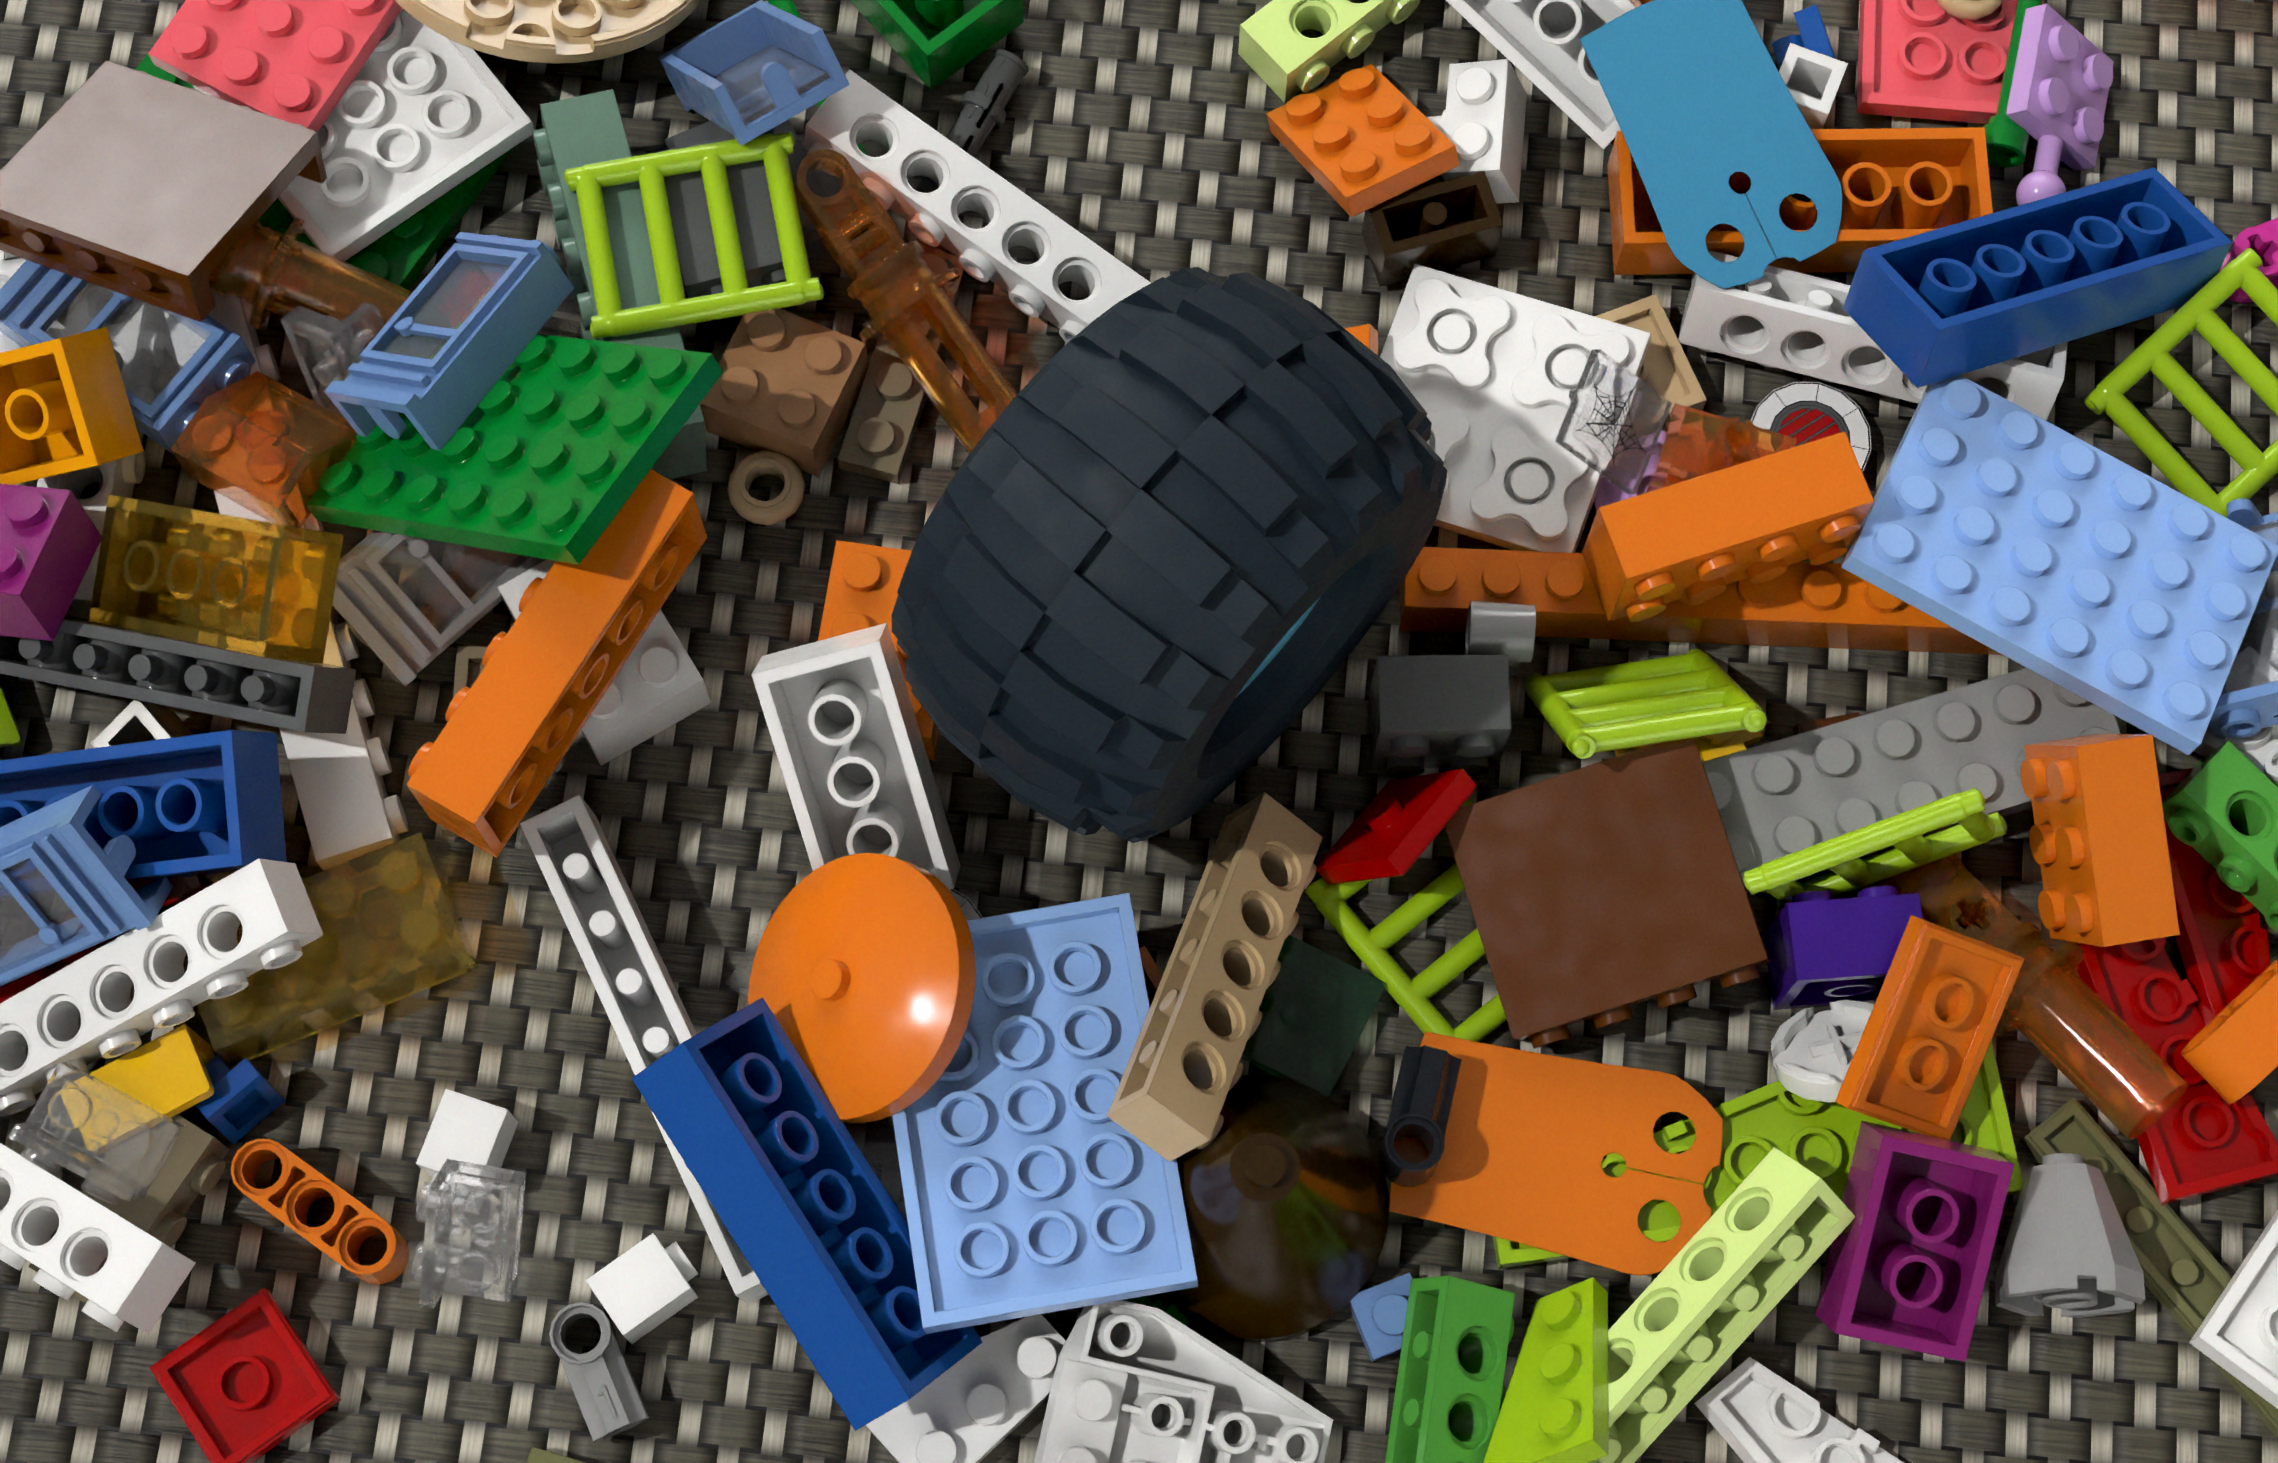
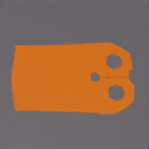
[1389,1031,1723,1276]

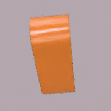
[2181,958,2278,1104]
[231,1138,409,1285]

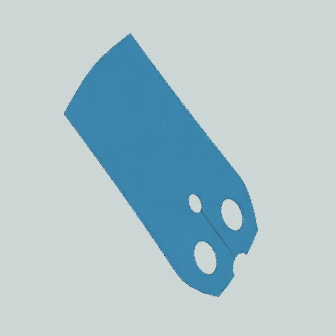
[1579,0,1842,289]

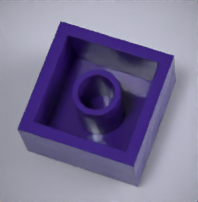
[1763,886,1923,1010]

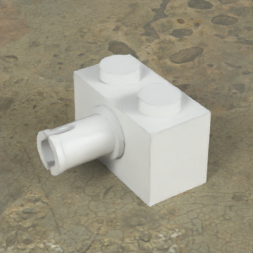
[1427,59,1527,204]

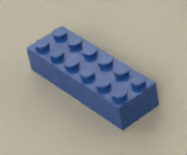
[1843,167,2232,388]
[0,730,287,899]
[632,997,983,1431]

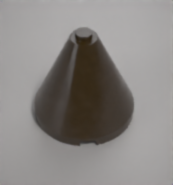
[1157,1075,1389,1342]

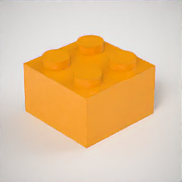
[0,327,144,485]

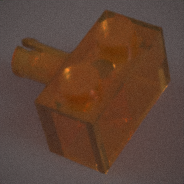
[1646,403,1797,493]

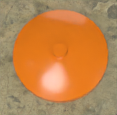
[748,853,976,1123]

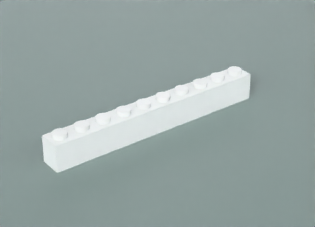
[165,271,409,878]

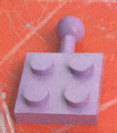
[2006,3,2114,206]

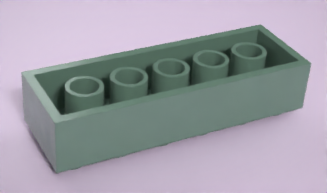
[532,89,707,480]

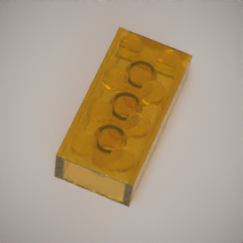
[88,494,344,664]
[183,832,479,1067]

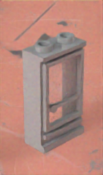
[310,530,547,686]

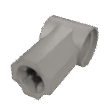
[1464,601,1536,677]
[549,1302,649,1442]

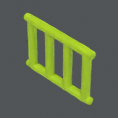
[564,131,824,339]
[2084,248,2278,518]
[1524,648,1767,759]
[1743,787,2007,910]
[1305,798,1507,1042]

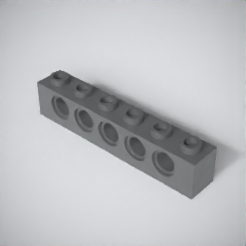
[0,615,356,734]

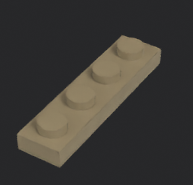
[838,241,967,484]

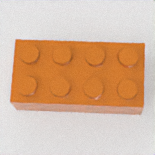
[1582,431,1874,622]

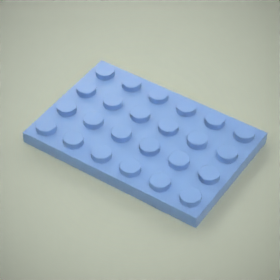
[1841,375,2278,755]
[892,893,1198,1334]

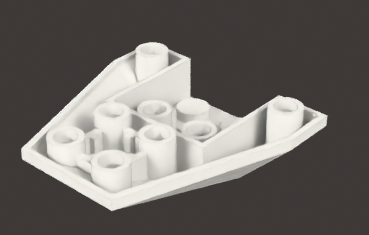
[1034,1300,1333,1463]

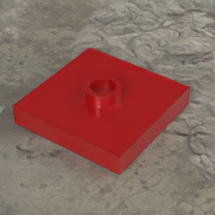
[1316,769,1477,884]
[149,1288,341,1463]

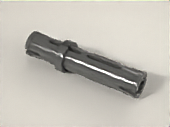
[915,49,1029,193]

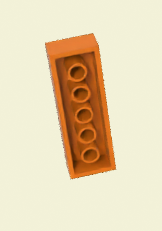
[1607,127,1993,275]
[406,469,707,858]

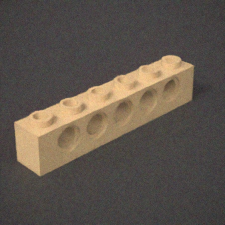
[1107,792,1323,1162]

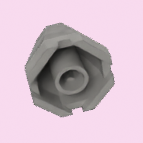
[1994,1153,2145,1318]

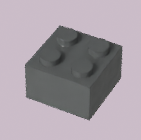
[1369,655,1511,777]

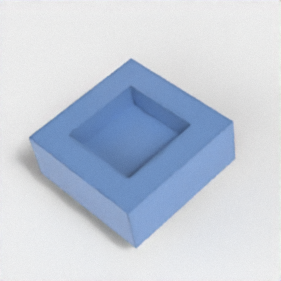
[1348,1272,1412,1362]

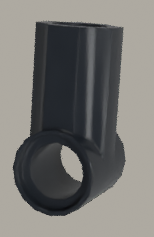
[1378,1045,1461,1187]

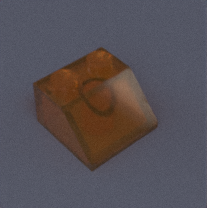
[170,371,357,536]

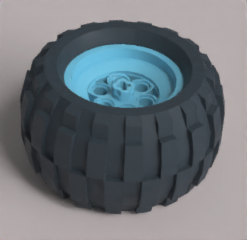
[892,267,1447,843]

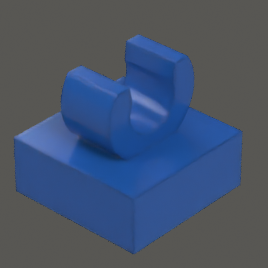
[1771,4,1836,68]
[196,1055,285,1144]

